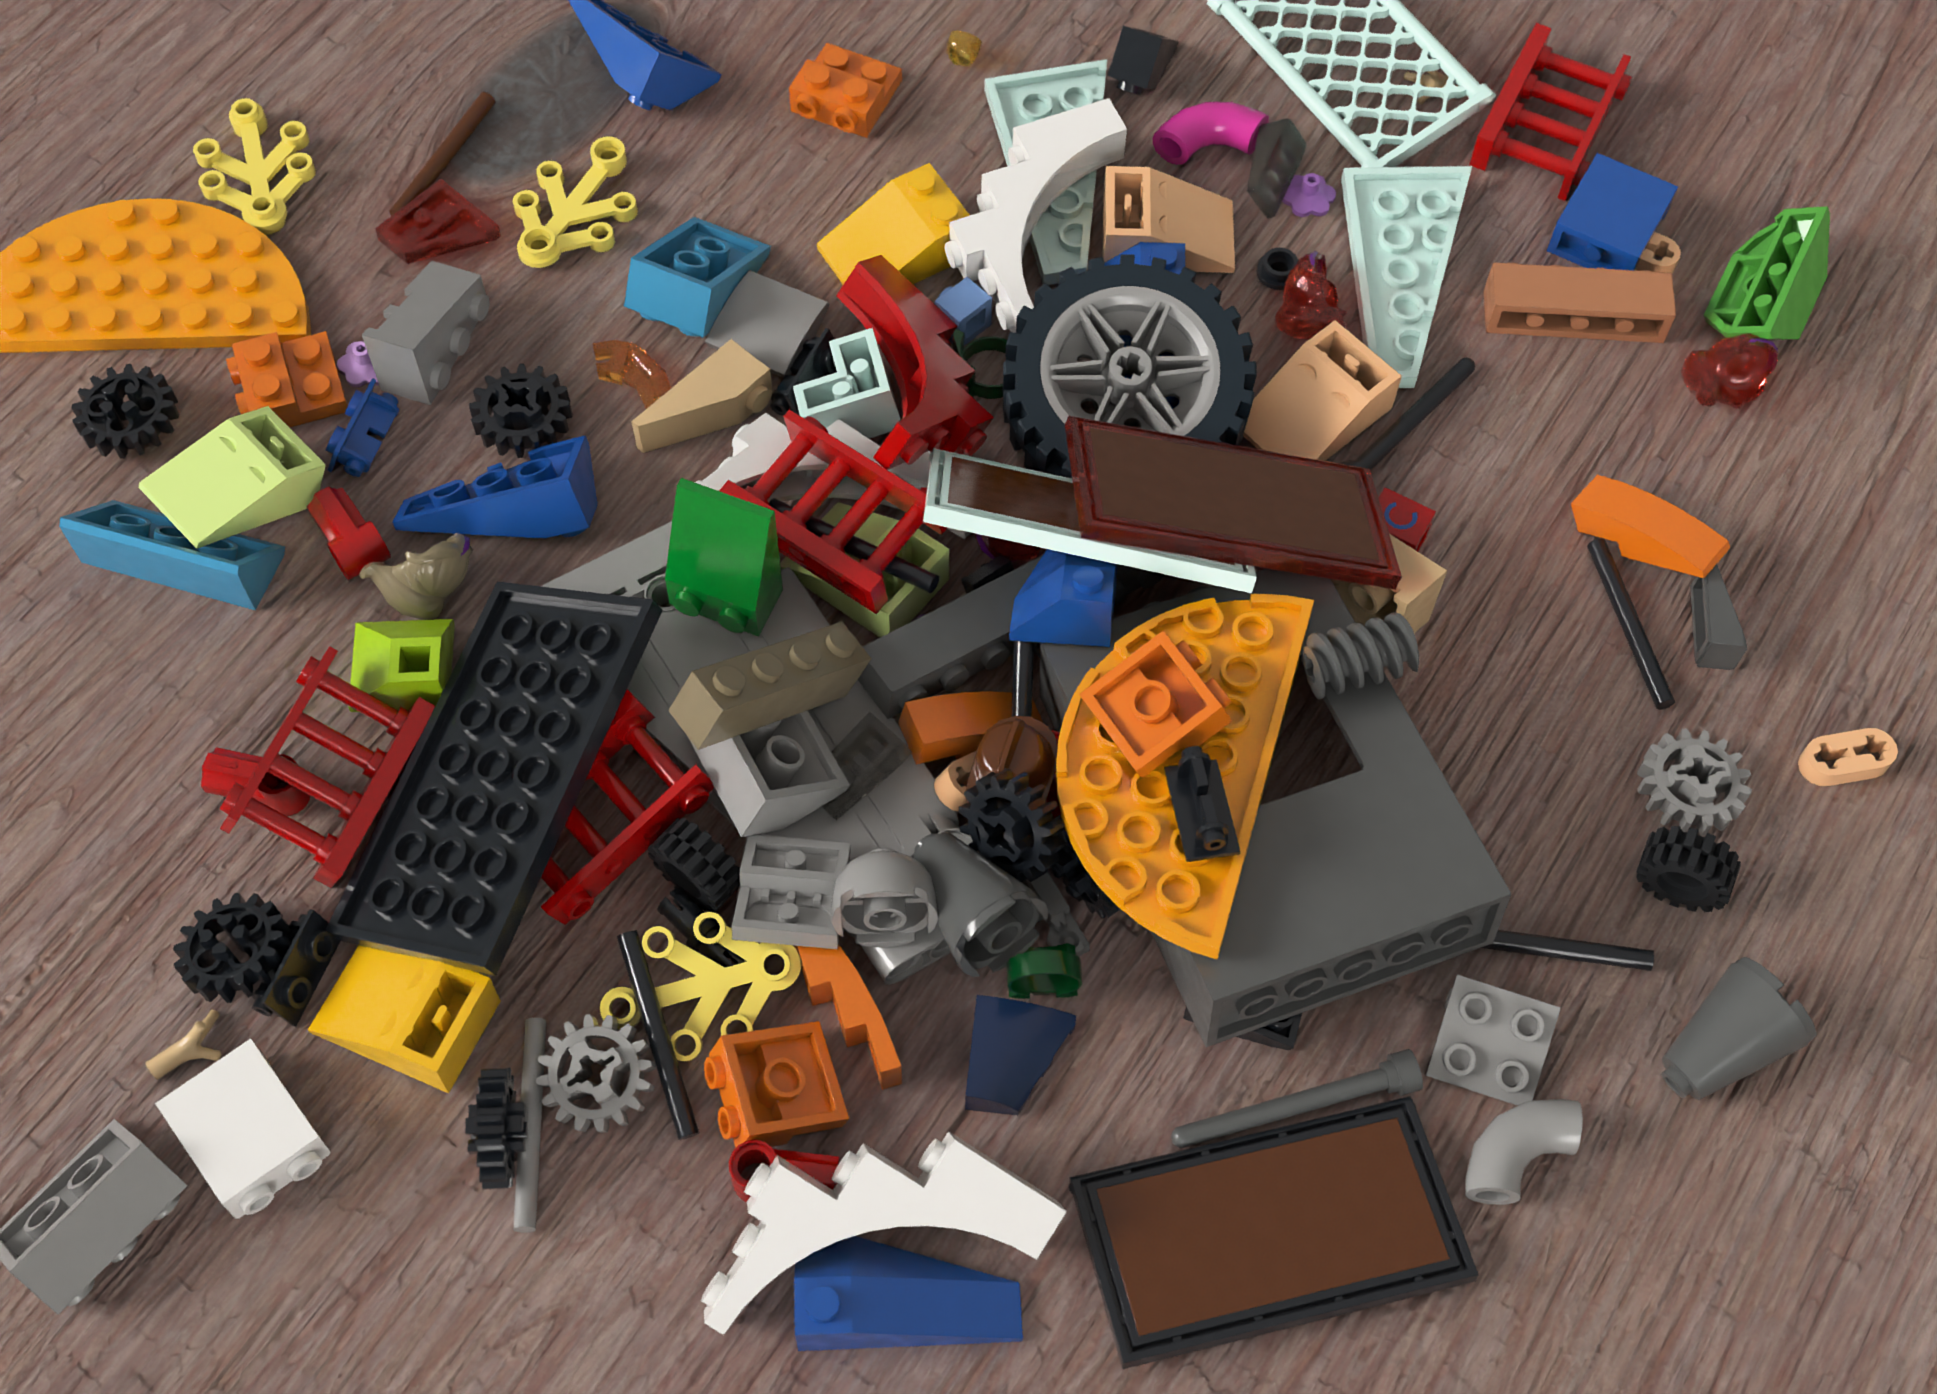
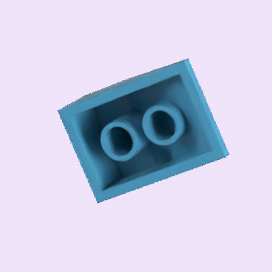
[624,217,771,337]

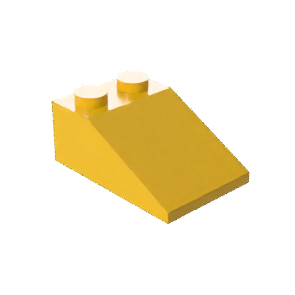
[817,163,970,284]

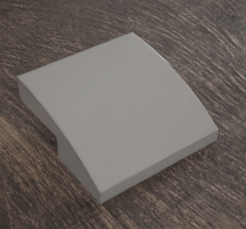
[705,270,830,378]
[732,834,851,949]

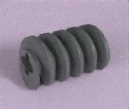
[1303,612,1419,700]

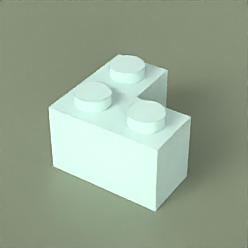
[793,328,901,438]

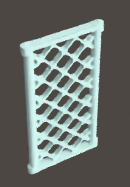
[1207,0,1496,168]

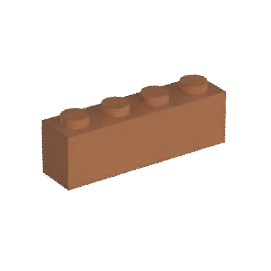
[1483,262,1676,343]

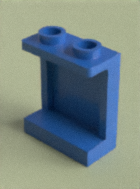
[1547,153,1678,271]

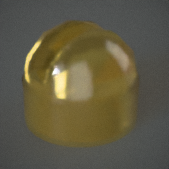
[946,31,982,66]

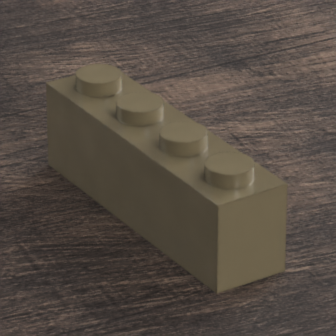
[668,622,872,750]

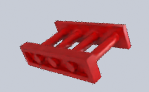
[1469,23,1633,201]
[719,409,947,614]
[219,646,435,888]
[540,689,715,925]

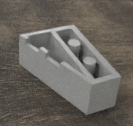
[362,261,490,405]

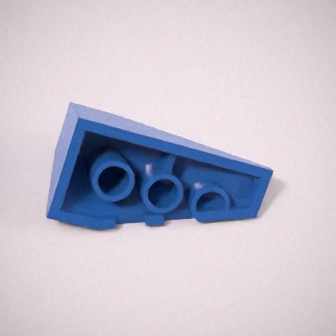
[568,0,722,110]
[392,435,598,539]
[1009,549,1118,647]
[794,1236,1023,1351]

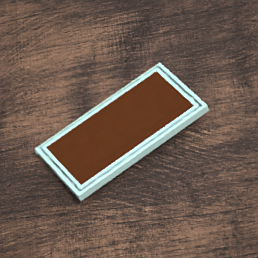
[923,448,1257,593]

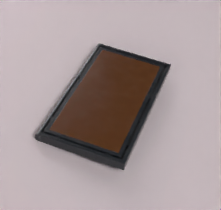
[1068,1096,1479,1370]

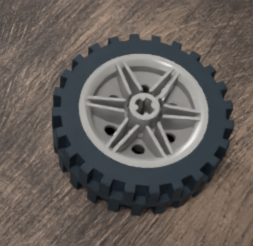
[1002,254,1257,483]

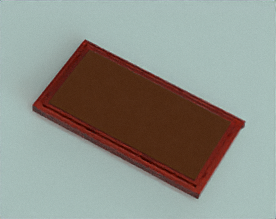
[1065,416,1402,590]

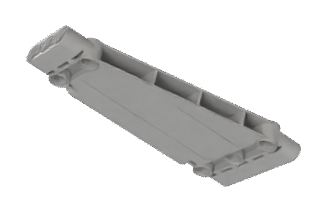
[541,521,973,985]

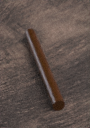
[389,92,496,222]

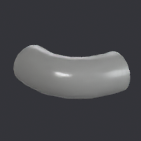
[1465,1099,1582,1205]

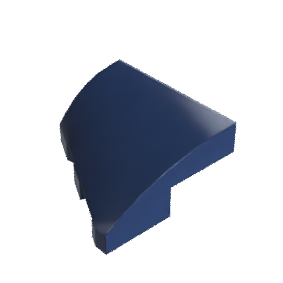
[965,995,1076,1115]

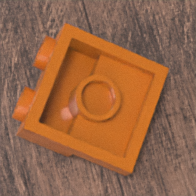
[789,42,902,138]
[226,331,348,428]
[1079,630,1232,778]
[704,1021,849,1148]

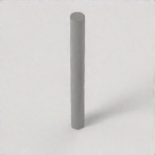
[513,1017,546,1233]

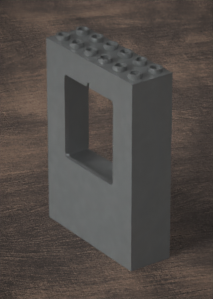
[1040,555,1512,1047]

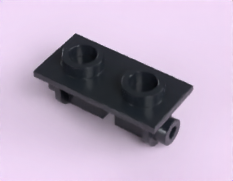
[770,328,837,416]
[1164,746,1240,862]
[252,909,341,1027]

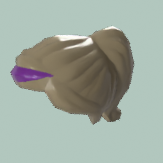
[359,533,473,620]

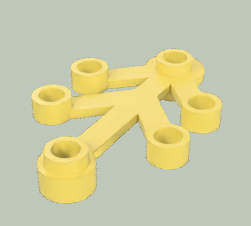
[193,98,316,235]
[513,136,638,268]
[600,912,801,1061]

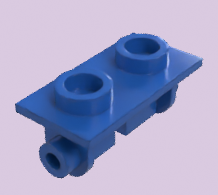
[325,378,399,477]

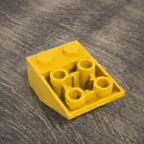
[308,945,501,1093]

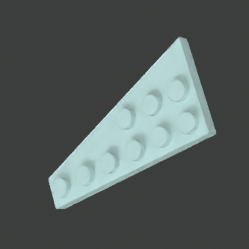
[985,59,1107,285]
[1341,166,1472,388]

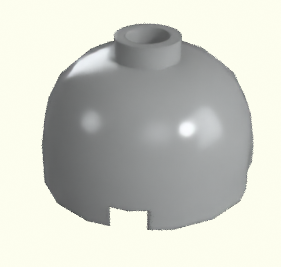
[831,848,939,948]

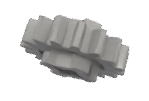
[1637,728,1752,836]
[536,1014,656,1133]

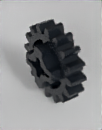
[469,364,573,458]
[959,769,1066,882]

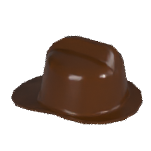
[966,716,1058,802]

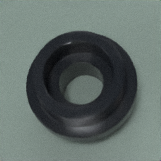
[1257,248,1301,290]

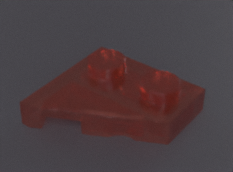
[375,179,501,264]

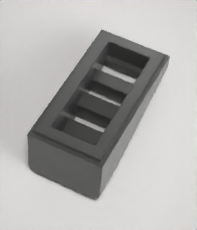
[1690,564,1747,670]

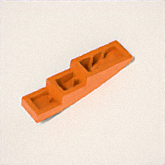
[794,944,902,1090]

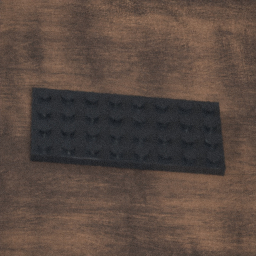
[325,581,663,976]

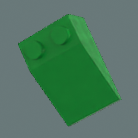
[665,478,783,637]

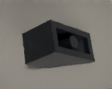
[1107,26,1179,95]

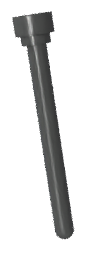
[1171,1049,1423,1148]

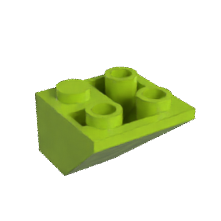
[348,619,455,712]

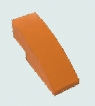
[1571,474,1730,578]
[898,691,1043,765]

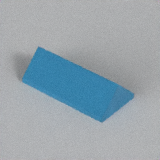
[59,500,285,610]

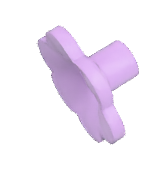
[337,341,379,387]

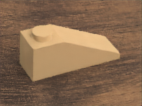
[632,339,773,453]

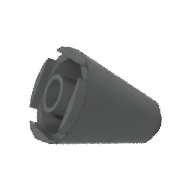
[913,832,1049,977]
[1661,957,1817,1100]

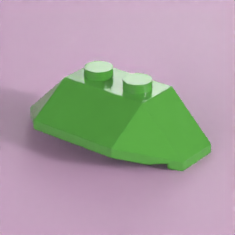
[1703,206,1830,340]

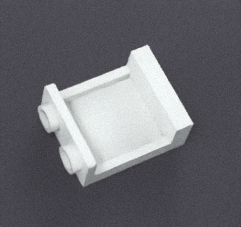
[155,1039,330,1219]

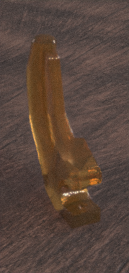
[593,340,671,409]

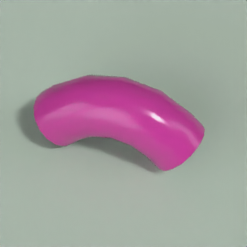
[1152,102,1269,165]

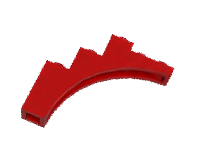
[836,255,994,470]

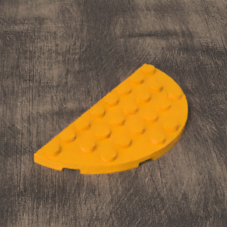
[0,198,311,353]
[1056,594,1314,960]

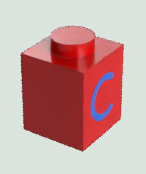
[1364,487,1436,552]

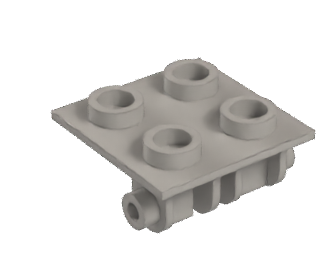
[1426,974,1561,1106]

